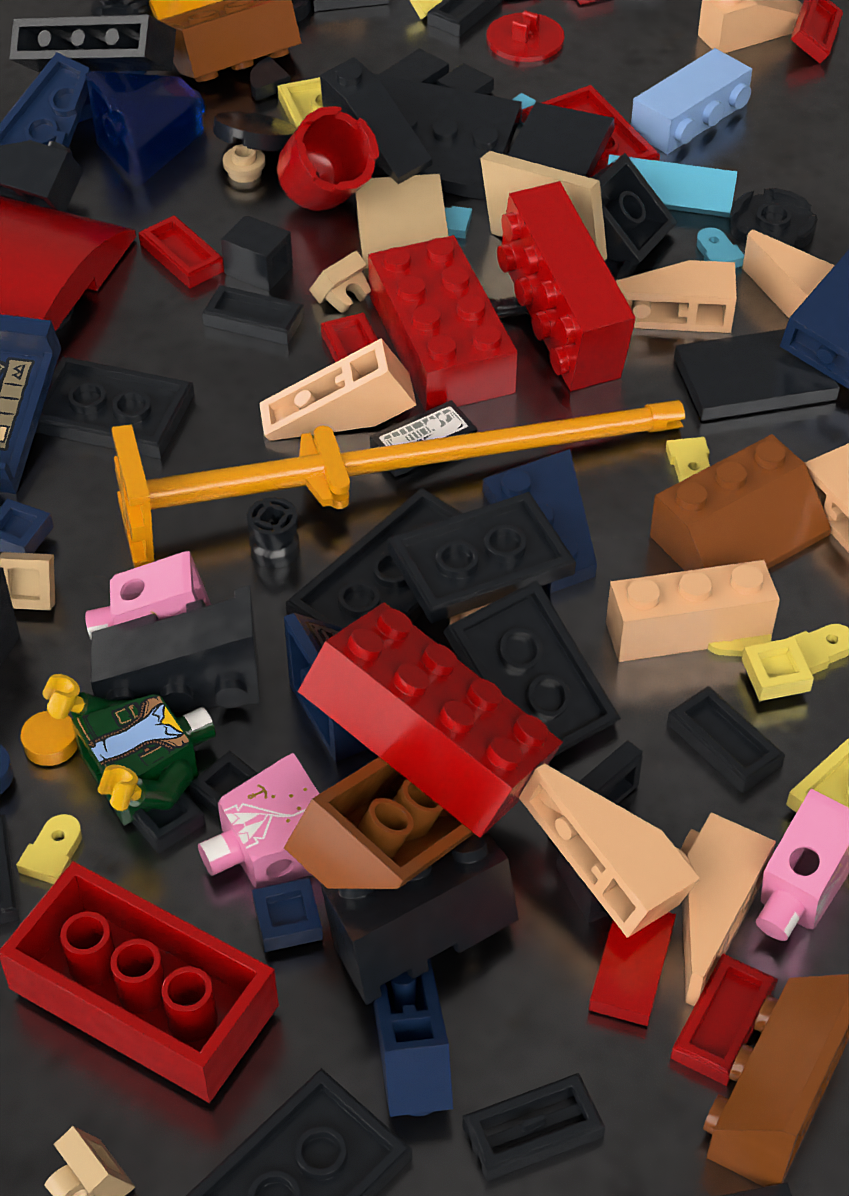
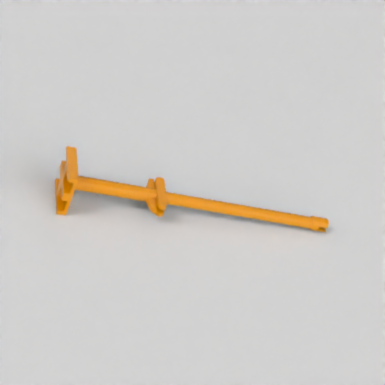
[112,400,685,568]

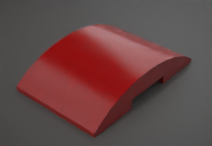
[0,196,136,331]

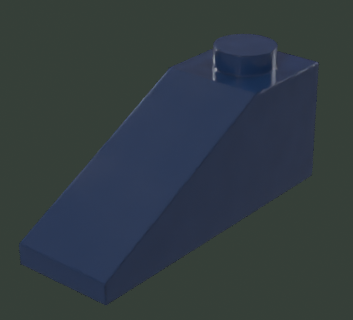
[374,958,453,1117]

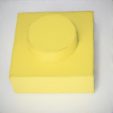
[742,637,814,701]

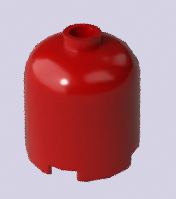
[277,106,379,211]

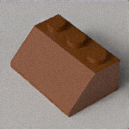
[159,0,302,82]
[650,434,831,571]
[284,757,474,889]
[703,974,849,1187]

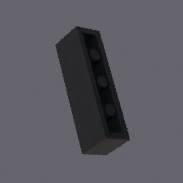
[9,15,176,72]

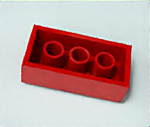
[497,181,636,392]
[368,235,517,411]
[298,602,563,838]
[0,861,279,1103]

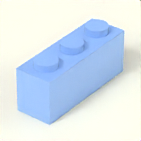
[631,48,753,155]

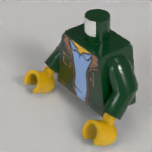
[42,674,216,825]

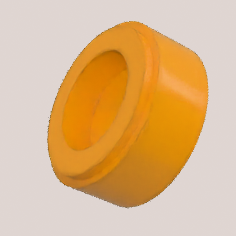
[20,711,78,766]

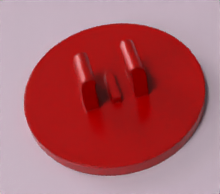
[486,10,565,62]

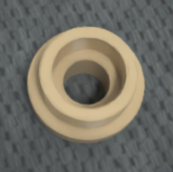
[223,144,265,183]

